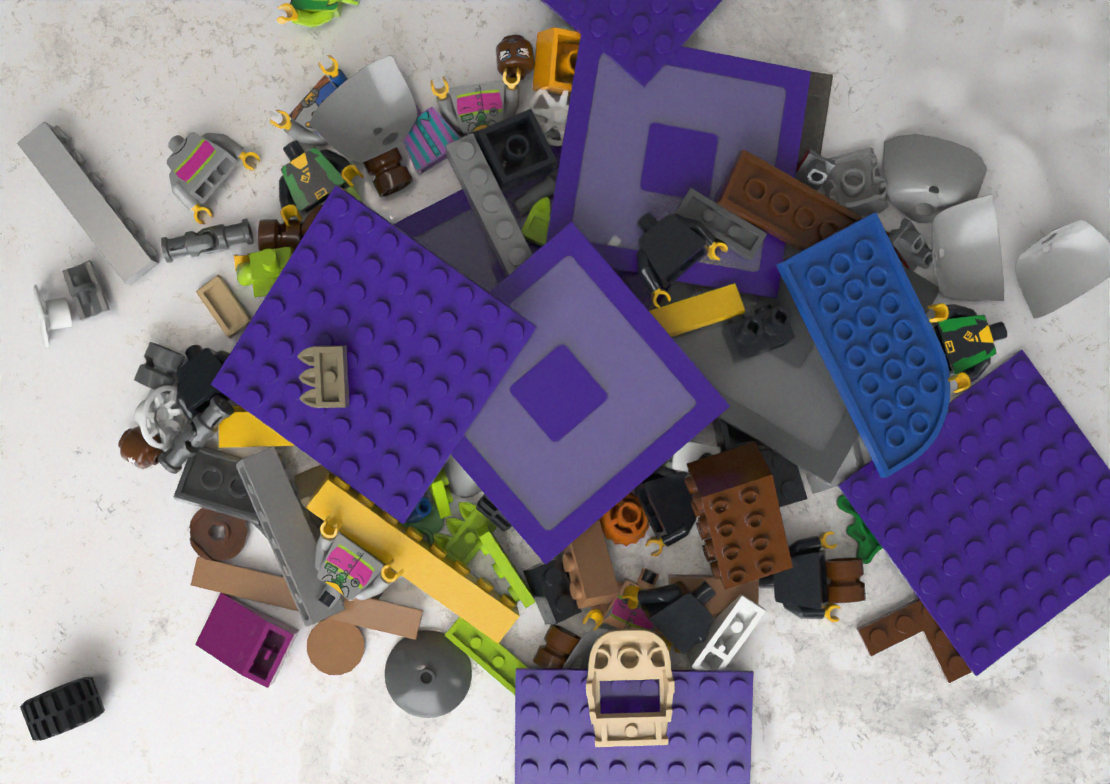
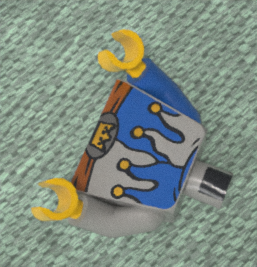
[270,55,348,146]

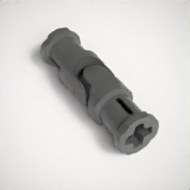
[161,218,254,263]
[158,395,234,474]

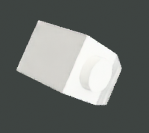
[687,594,766,670]

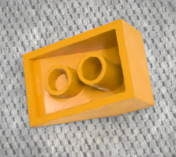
[532,27,581,97]

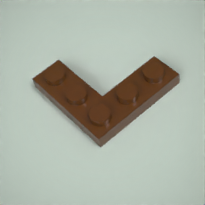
[856,598,972,683]

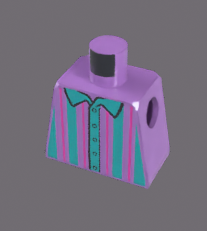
[403,104,461,176]

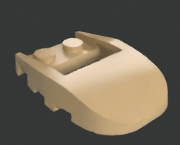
[586,628,675,747]

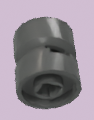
[134,342,185,394]

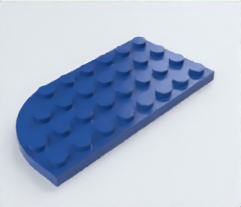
[776,212,951,478]

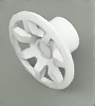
[528,82,569,146]
[34,285,72,348]
[135,385,189,449]

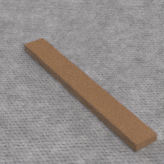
[190,557,424,640]

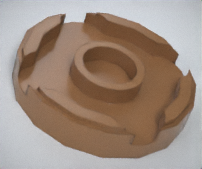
[307,619,365,675]

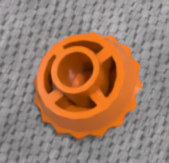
[599,492,649,546]

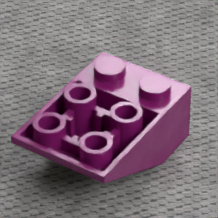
[195,593,299,688]

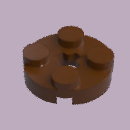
[189,508,250,561]

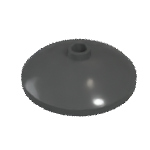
[385,630,472,718]

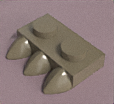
[297,345,349,408]

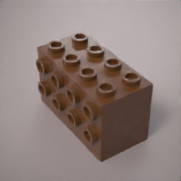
[684,442,793,589]

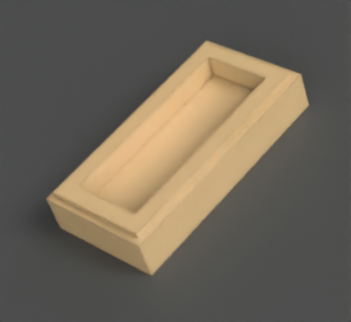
[195,274,252,339]

